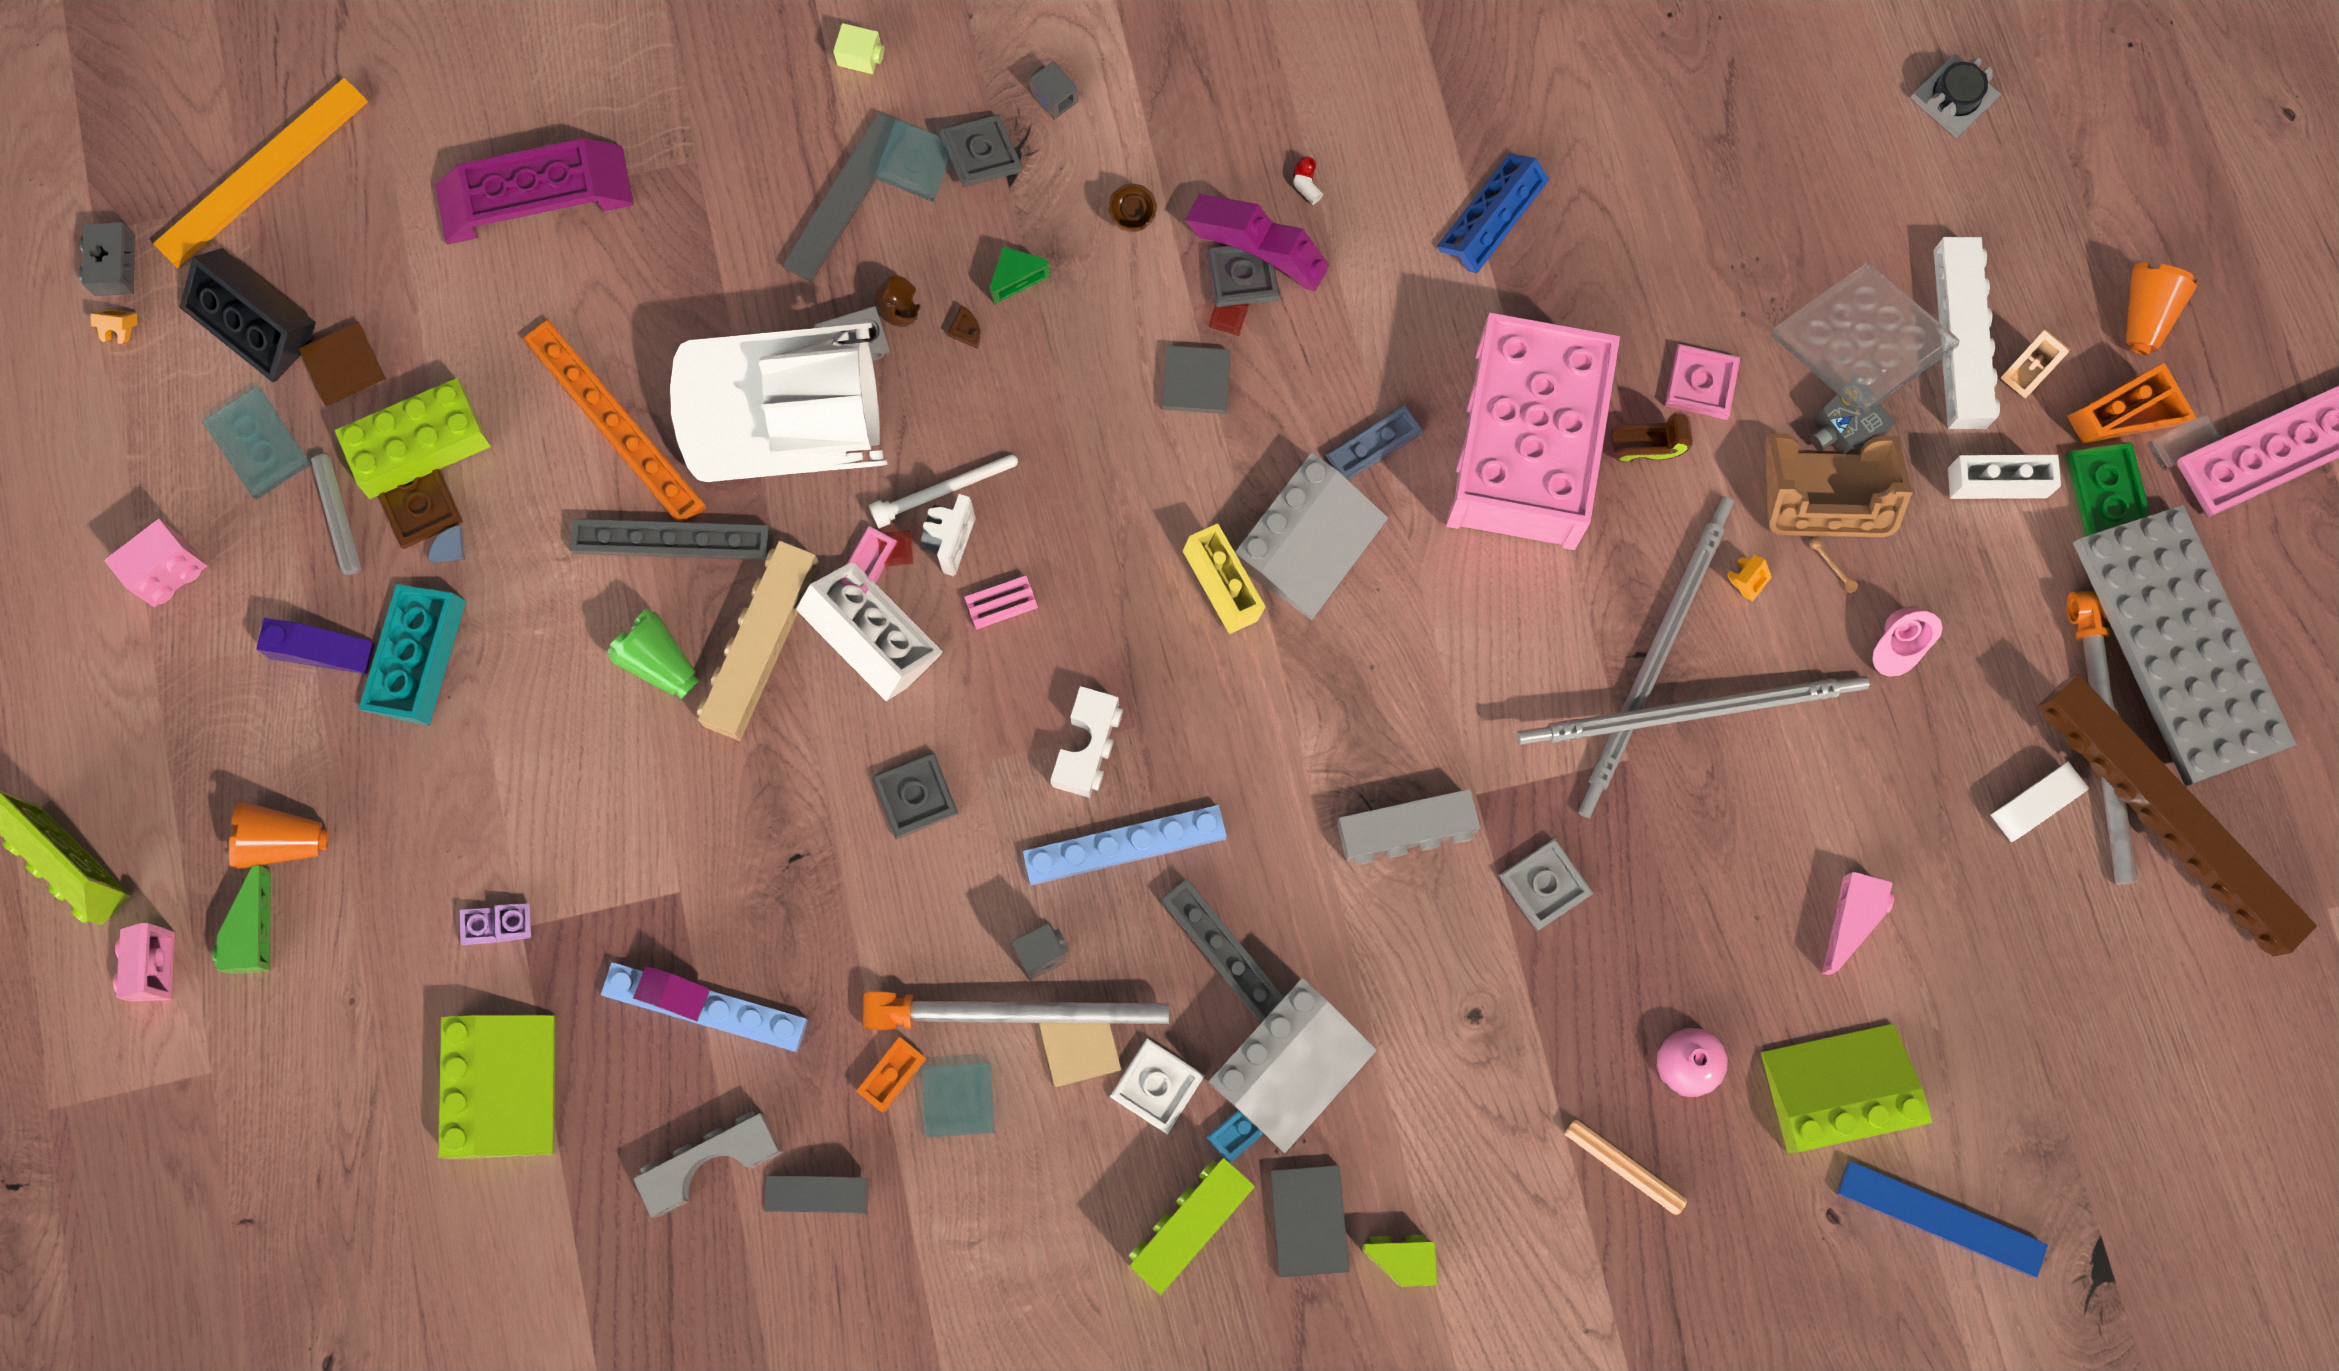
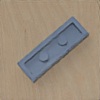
[1325,405,1423,480]

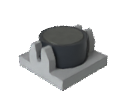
[1911,54,2001,139]

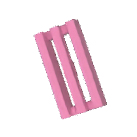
[965,575,1038,629]

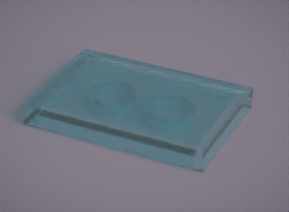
[202,386,311,500]

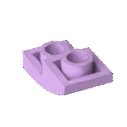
[460,903,531,945]

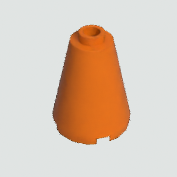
[2125,262,2199,356]
[229,801,329,869]

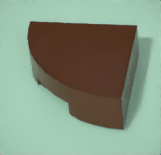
[948,305,980,349]

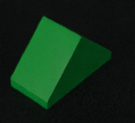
[990,247,1051,305]

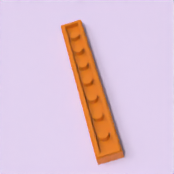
[522,319,707,523]

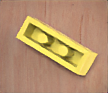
[1183,524,1266,634]

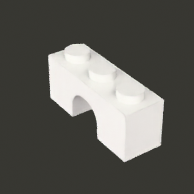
[1051,686,1123,798]

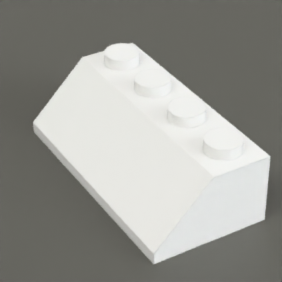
[796,562,943,701]

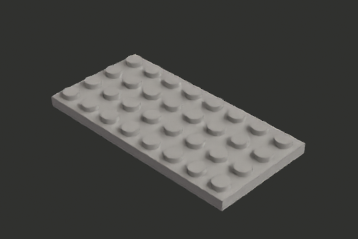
[2073,505,2297,787]

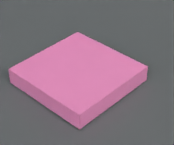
[1664,344,1741,420]

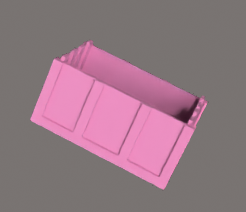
[1446,313,1620,550]

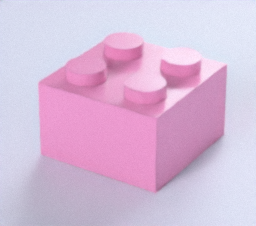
[104,518,207,607]

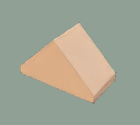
[2001,329,2071,399]

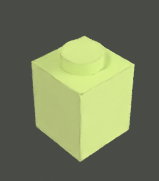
[833,23,884,74]

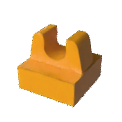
[91,309,138,344]
[1727,554,1772,601]

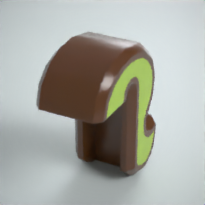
[1611,412,1693,462]

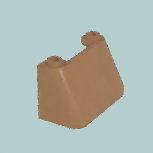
[1765,433,1912,538]

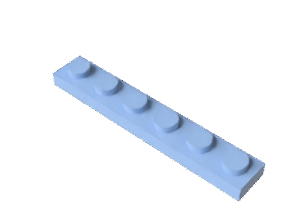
[1023,805,1227,885]
[601,962,808,1053]

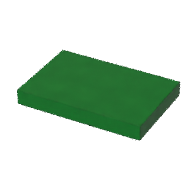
[2065,442,2151,537]

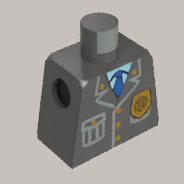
[1810,376,1896,454]

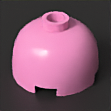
[1656,1028,1728,1097]

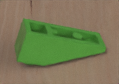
[212,865,271,974]

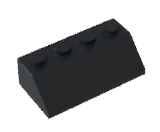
[179,248,316,382]

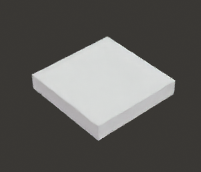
[1110,1038,1205,1135]

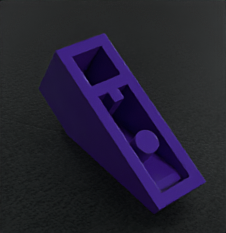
[256,618,374,674]

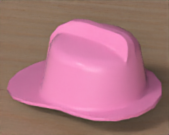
[1872,605,1943,677]

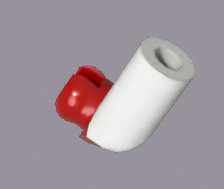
[1293,156,1323,205]

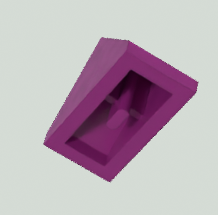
[633,966,710,1022]

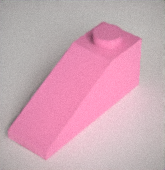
[1822,872,1894,975]

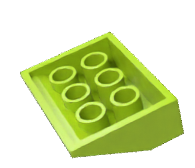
[0,790,132,926]
[438,1015,555,1160]
[1761,1024,1933,1154]

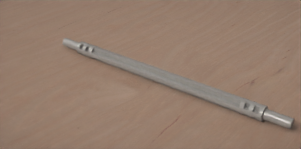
[1578,496,1734,818]
[1516,676,1869,745]

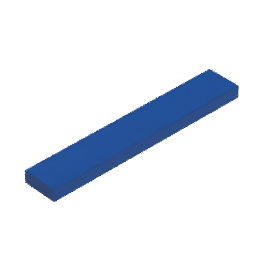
[1836,1161,2048,1278]

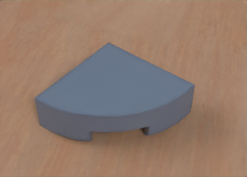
[429,526,465,564]

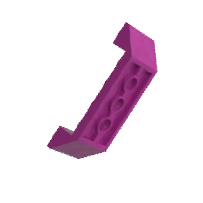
[435,138,634,245]

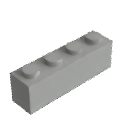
[1337,789,1480,865]

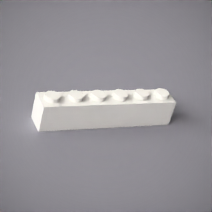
[1934,237,2000,429]

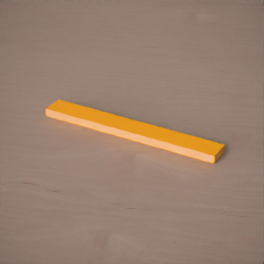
[153,78,368,269]

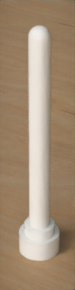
[868,454,1018,529]

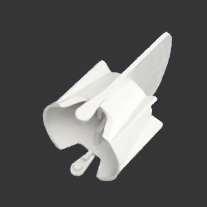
[670,323,888,482]

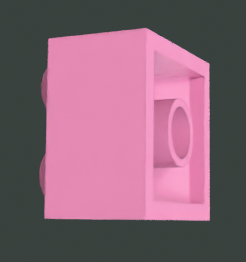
[113,923,175,1001]

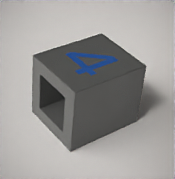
[1029,61,1078,120]

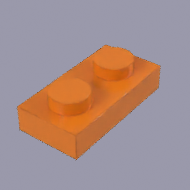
[856,1037,927,1114]

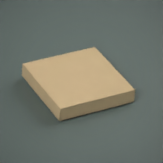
[1039,1023,1121,1088]

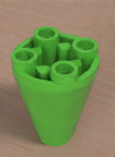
[607,609,700,700]

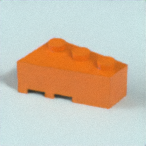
[2067,363,2197,444]

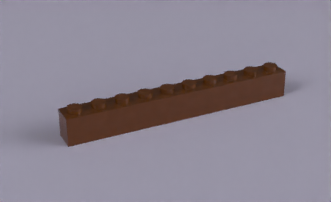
[2037,674,2317,957]

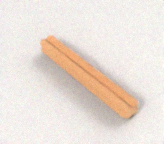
[1565,1120,1687,1215]

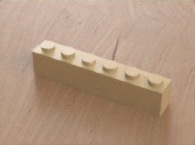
[697,541,820,741]

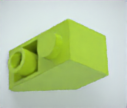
[1362,1235,1437,1286]

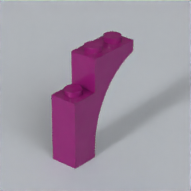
[1185,194,1329,291]

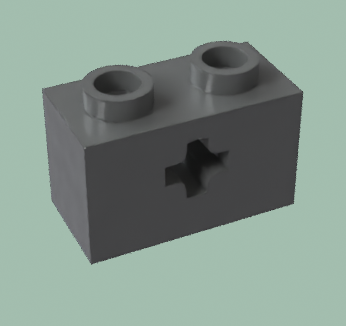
[79,222,135,296]
[1012,923,1069,981]

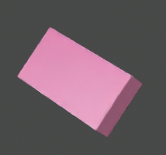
[839,526,898,595]

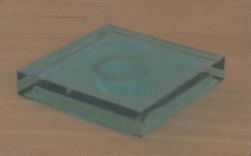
[874,119,950,202]
[922,1063,995,1138]

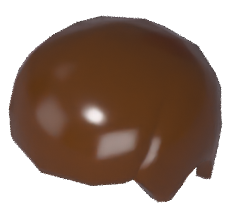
[1108,184,1157,232]
[874,274,921,327]

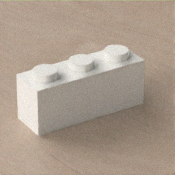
[1948,455,2061,499]

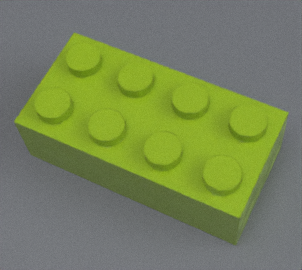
[335,378,491,499]
[1129,1158,1255,1296]

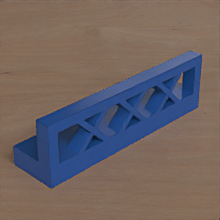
[1437,153,1549,273]

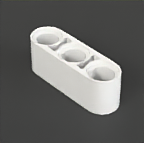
[1990,761,2089,842]

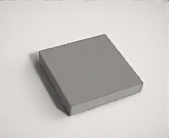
[1498,838,1594,932]

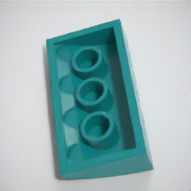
[359,584,466,726]

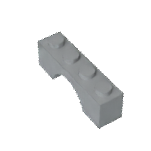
[633,1111,783,1218]

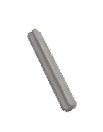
[311,454,361,576]

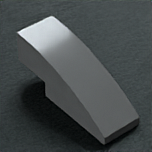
[764,1176,870,1214]

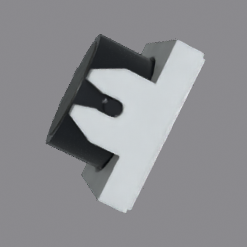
[920,494,976,576]

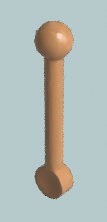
[1809,537,1859,594]

